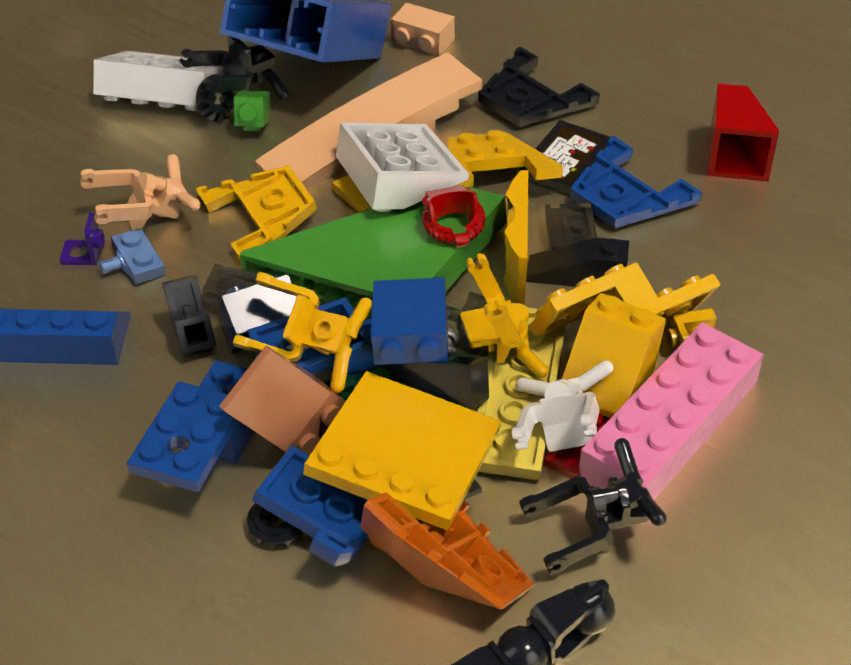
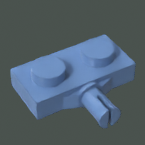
[99,228,166,284]

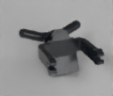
[179,36,289,100]
[519,438,667,574]

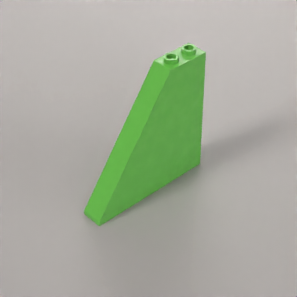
[239,187,507,318]

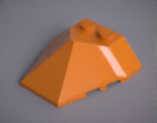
[360,492,535,610]

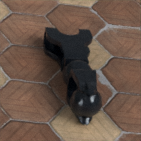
[451,579,616,665]

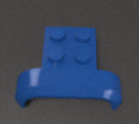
[252,445,368,567]

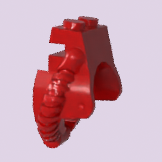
[422,185,486,248]

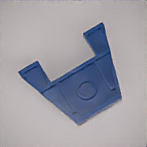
[570,136,702,228]

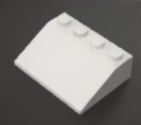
[93,50,227,111]
[336,123,469,212]

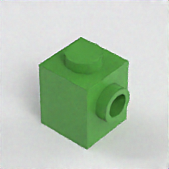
[234,90,270,131]

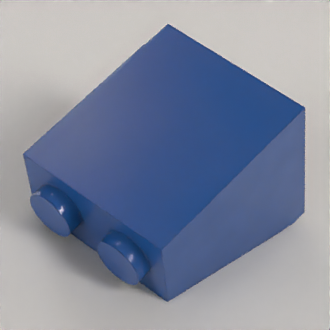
[371,277,448,365]

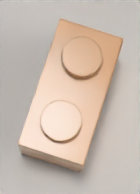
[391,2,455,56]

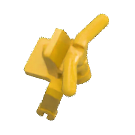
[460,253,549,378]
[232,272,372,393]

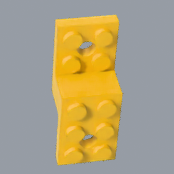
[529,262,721,338]

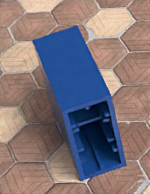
[220,0,392,62]

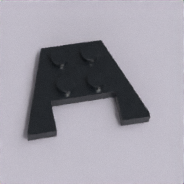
[478,46,600,127]

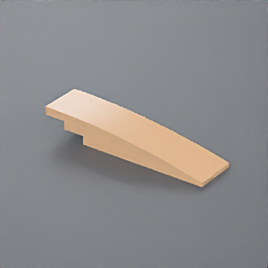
[255,53,482,188]

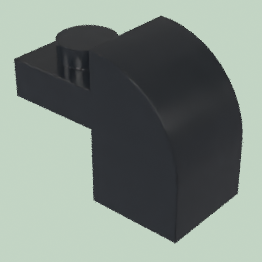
[162,274,217,355]

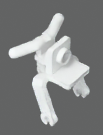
[512,360,614,452]

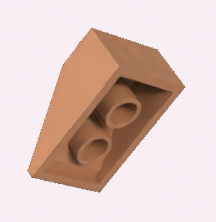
[219,346,346,455]

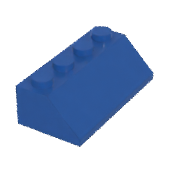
[0,308,131,365]

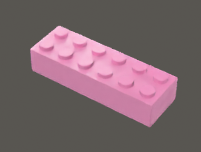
[579,322,764,500]

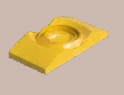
[502,170,528,305]

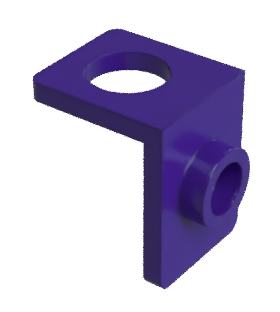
[60,213,105,265]

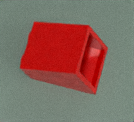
[707,83,779,182]

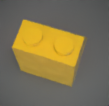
[562,293,666,418]

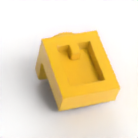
[666,308,717,351]

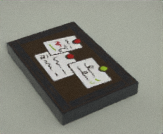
[519,120,611,195]

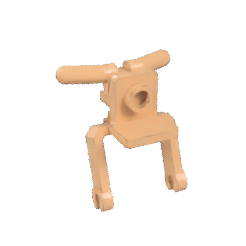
[80,154,201,230]

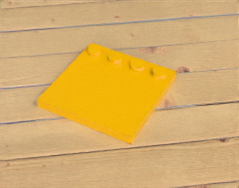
[303,371,502,531]

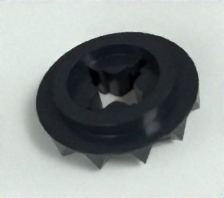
[196,76,236,122]
[247,503,303,549]

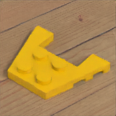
[448,130,563,187]
[195,165,317,263]

